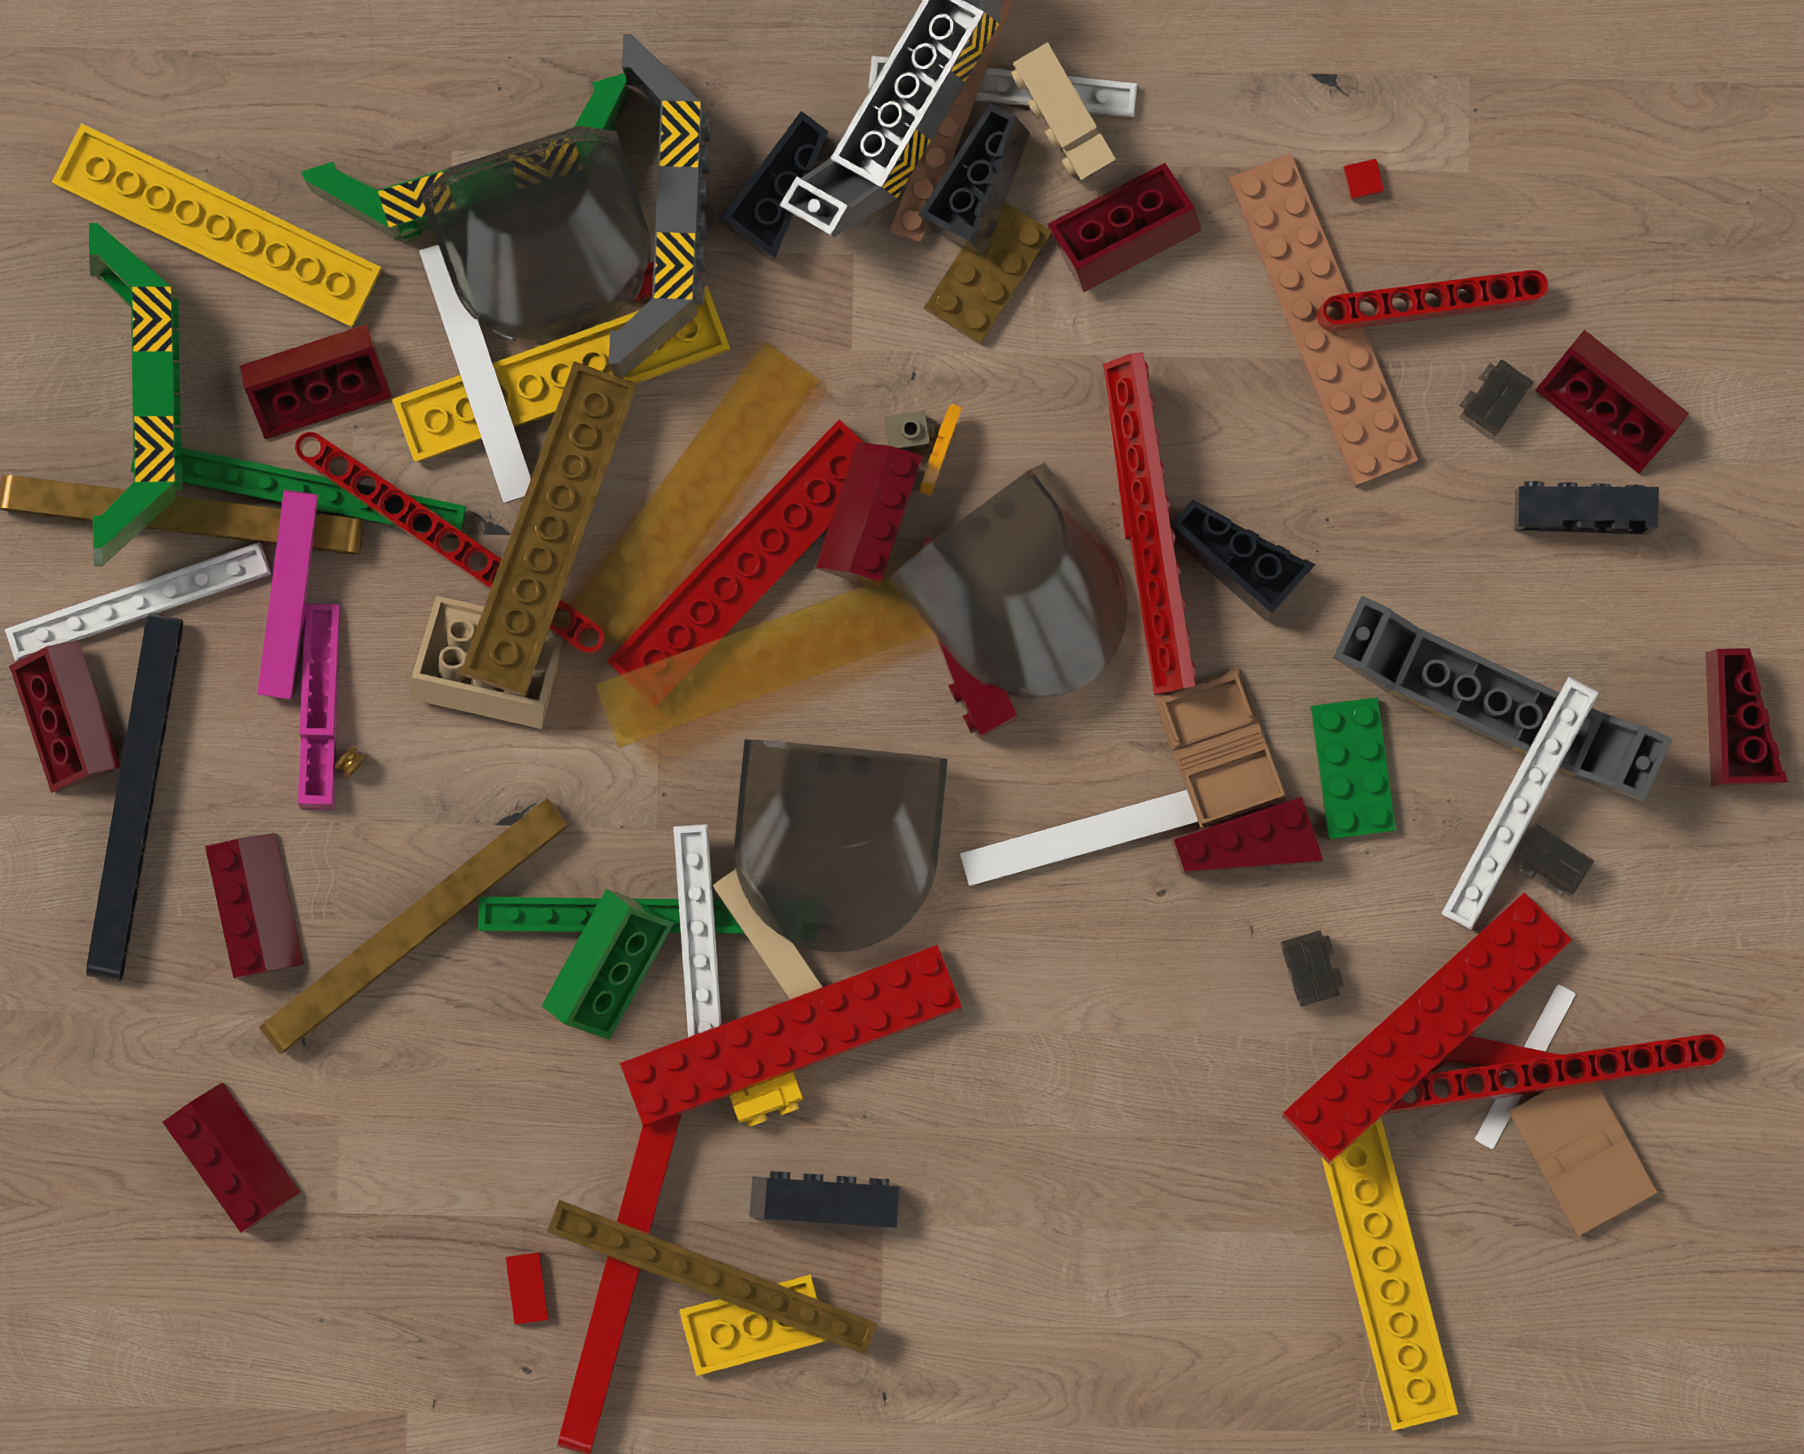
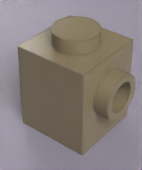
[885,410,935,451]

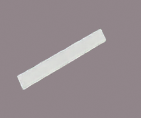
[1475,984,1576,1149]

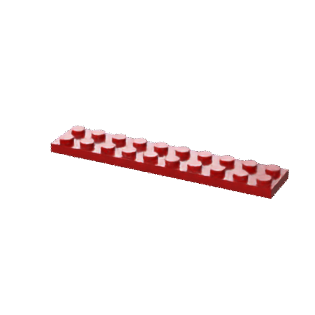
[1103,352,1196,695]
[607,419,864,708]
[1282,892,1572,1165]
[620,945,962,1128]

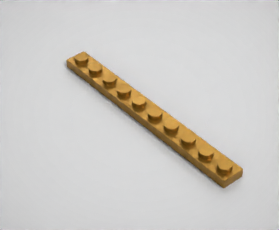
[547,1199,878,1355]

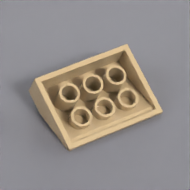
[410,596,567,729]

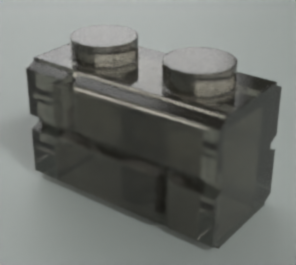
[1459,359,1534,440]
[1512,824,1594,898]
[1280,930,1344,1007]

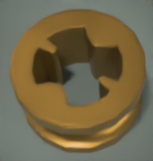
[334,746,367,779]

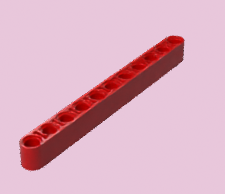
[295,432,605,655]
[1385,1034,1725,1115]
[557,1114,682,1454]

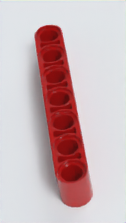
[1316,270,1548,331]

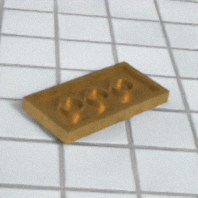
[924,201,1051,344]

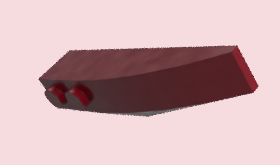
[923,537,1018,738]

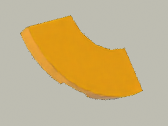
[919,403,962,496]

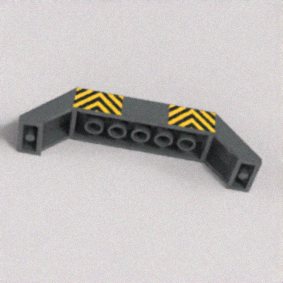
[779,0,1002,237]
[609,34,711,378]
[1333,596,1673,801]

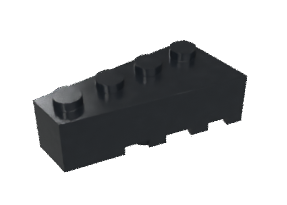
[918,103,1030,257]
[719,111,828,261]
[1514,481,1659,535]
[1170,499,1316,621]
[749,1171,900,1228]

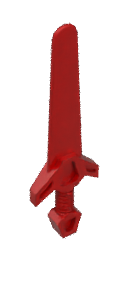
[1432,1035,1572,1073]

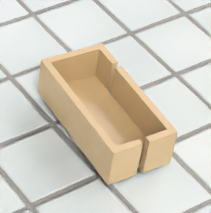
[1010,42,1116,180]

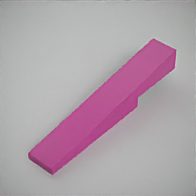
[257,490,318,699]
[298,604,340,810]

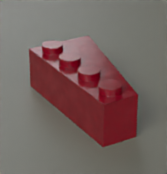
[1705,648,1788,786]
[1171,797,1324,873]

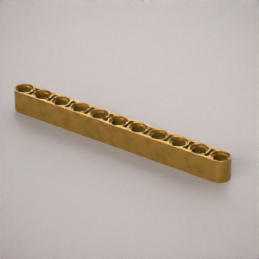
[0,475,364,555]
[259,798,569,1054]

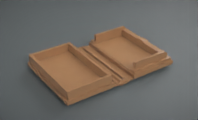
[1153,668,1287,828]
[1508,1071,1658,1237]

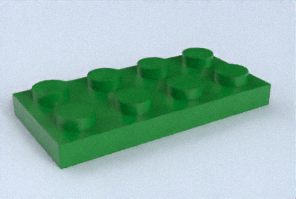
[1310,697,1396,840]

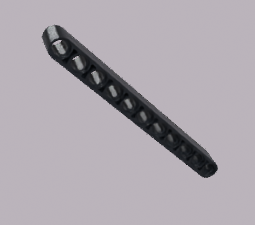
[86,614,183,982]

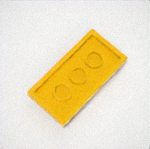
[679,1274,827,1376]

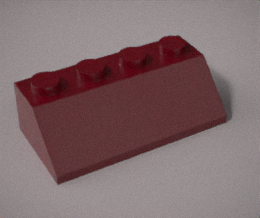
[1047,163,1202,293]
[239,324,392,440]
[1535,329,1689,474]
[815,442,922,590]
[9,640,120,793]
[205,833,304,980]
[162,1082,301,1233]

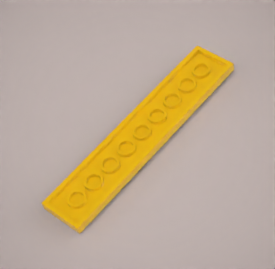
[51,123,382,329]
[392,286,731,464]
[1320,1118,1458,1431]

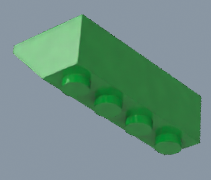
[542,889,674,1040]

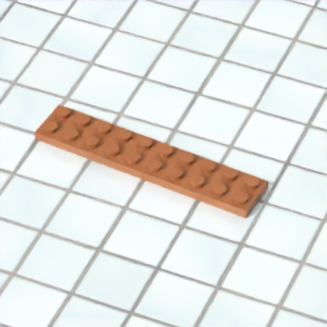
[1228,153,1418,487]

